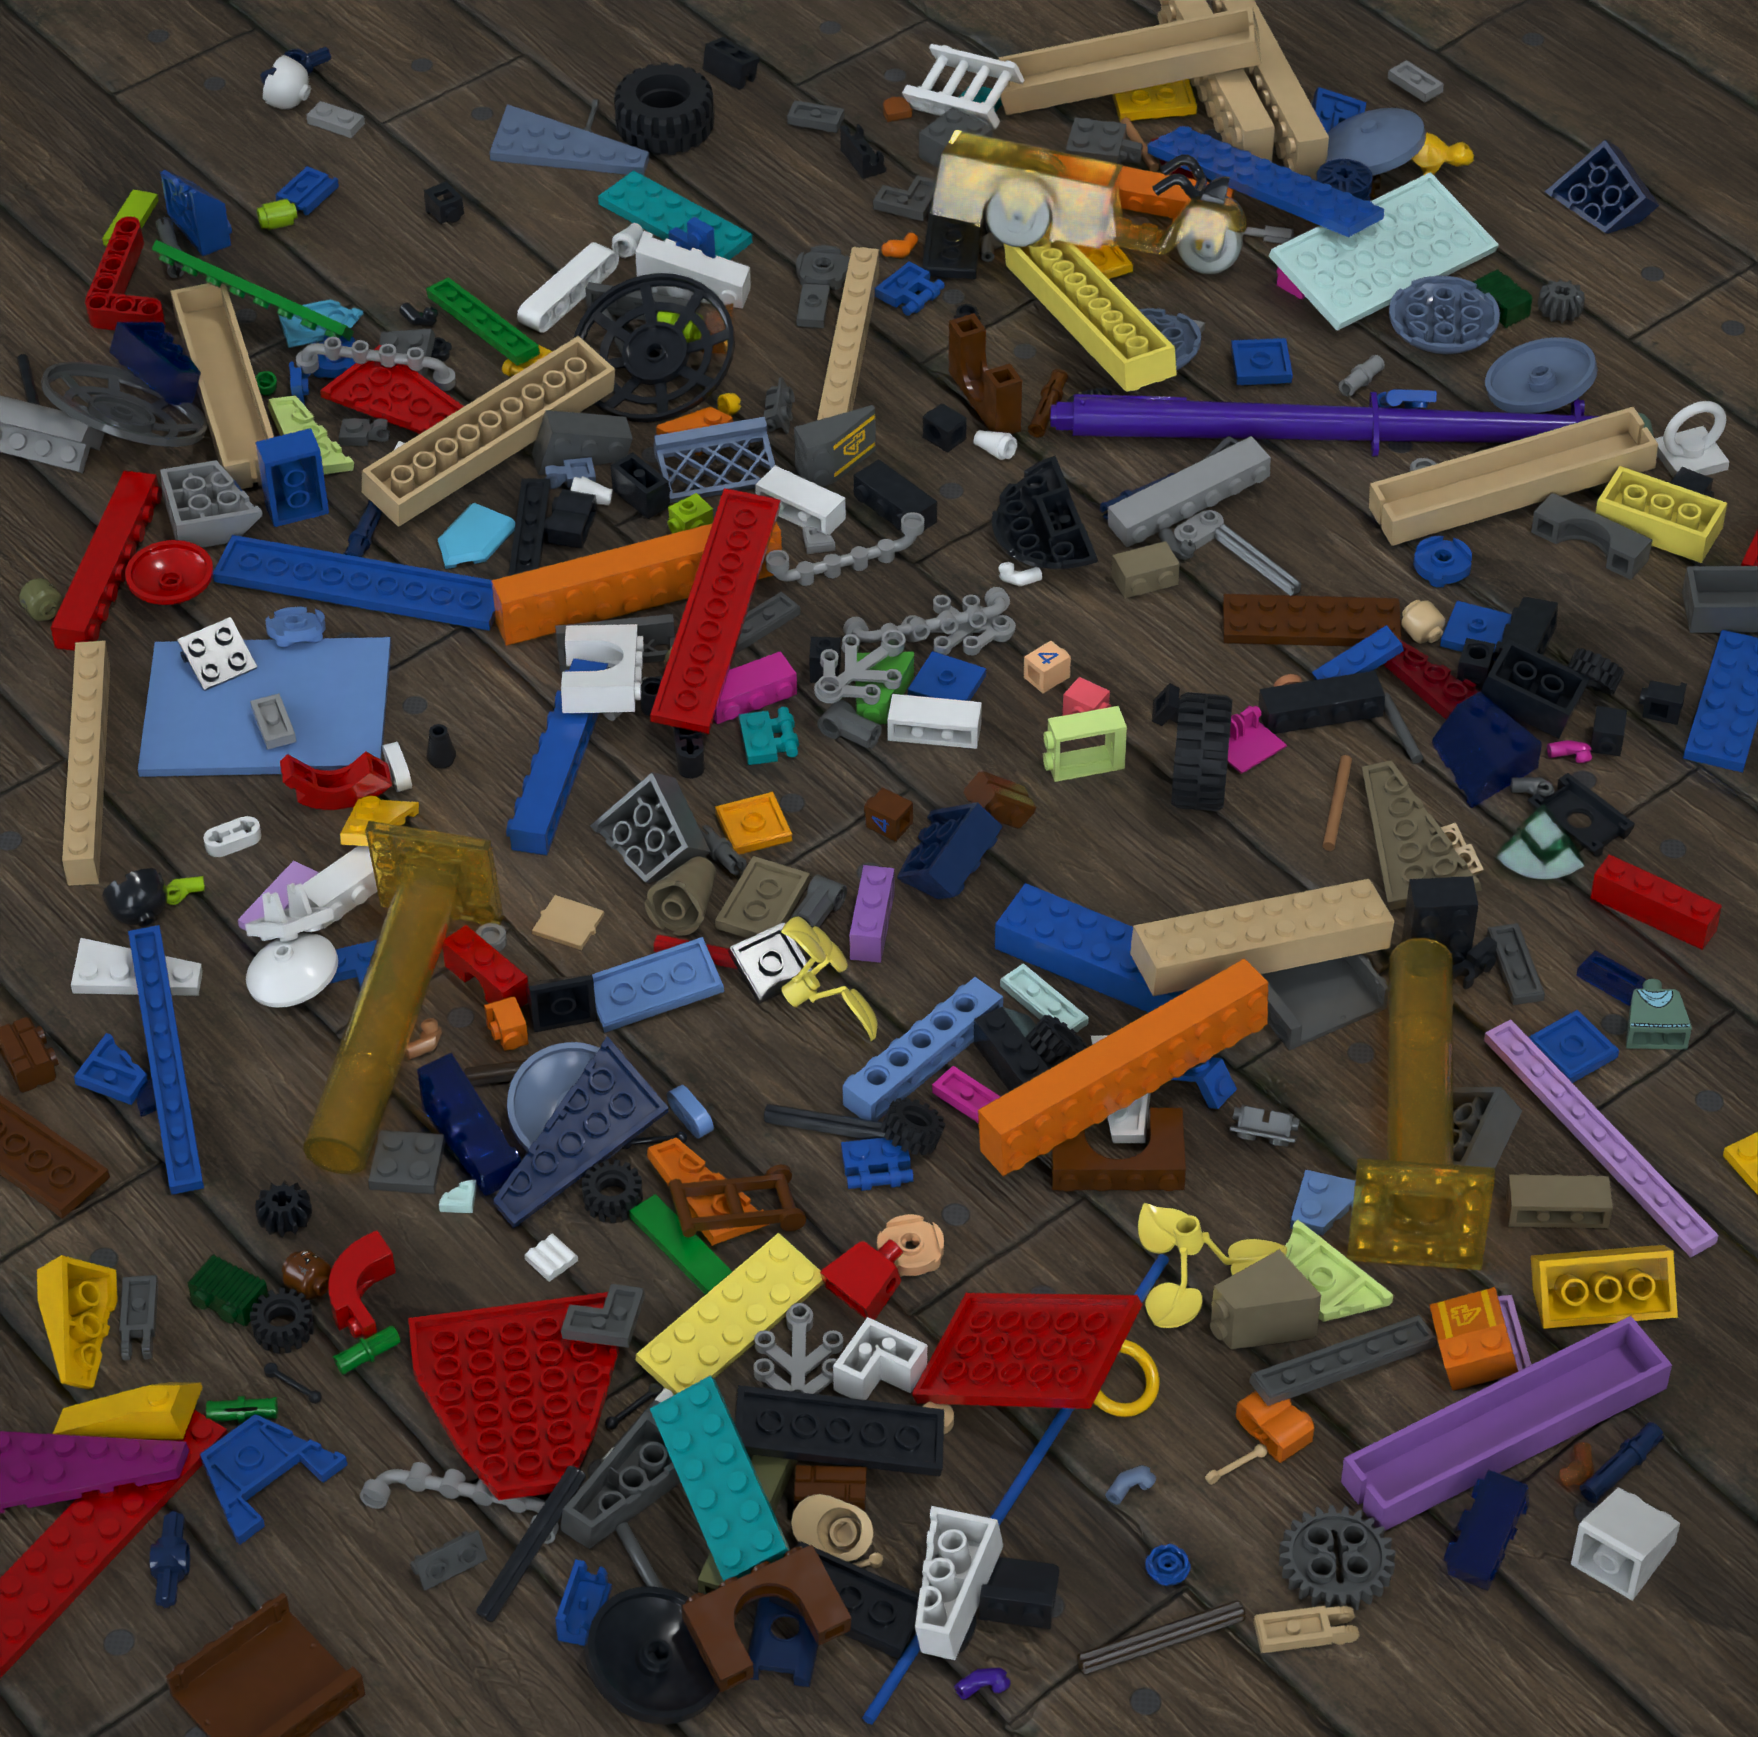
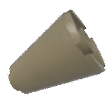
[645,856,716,936]

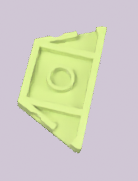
[1286,1220,1393,1322]

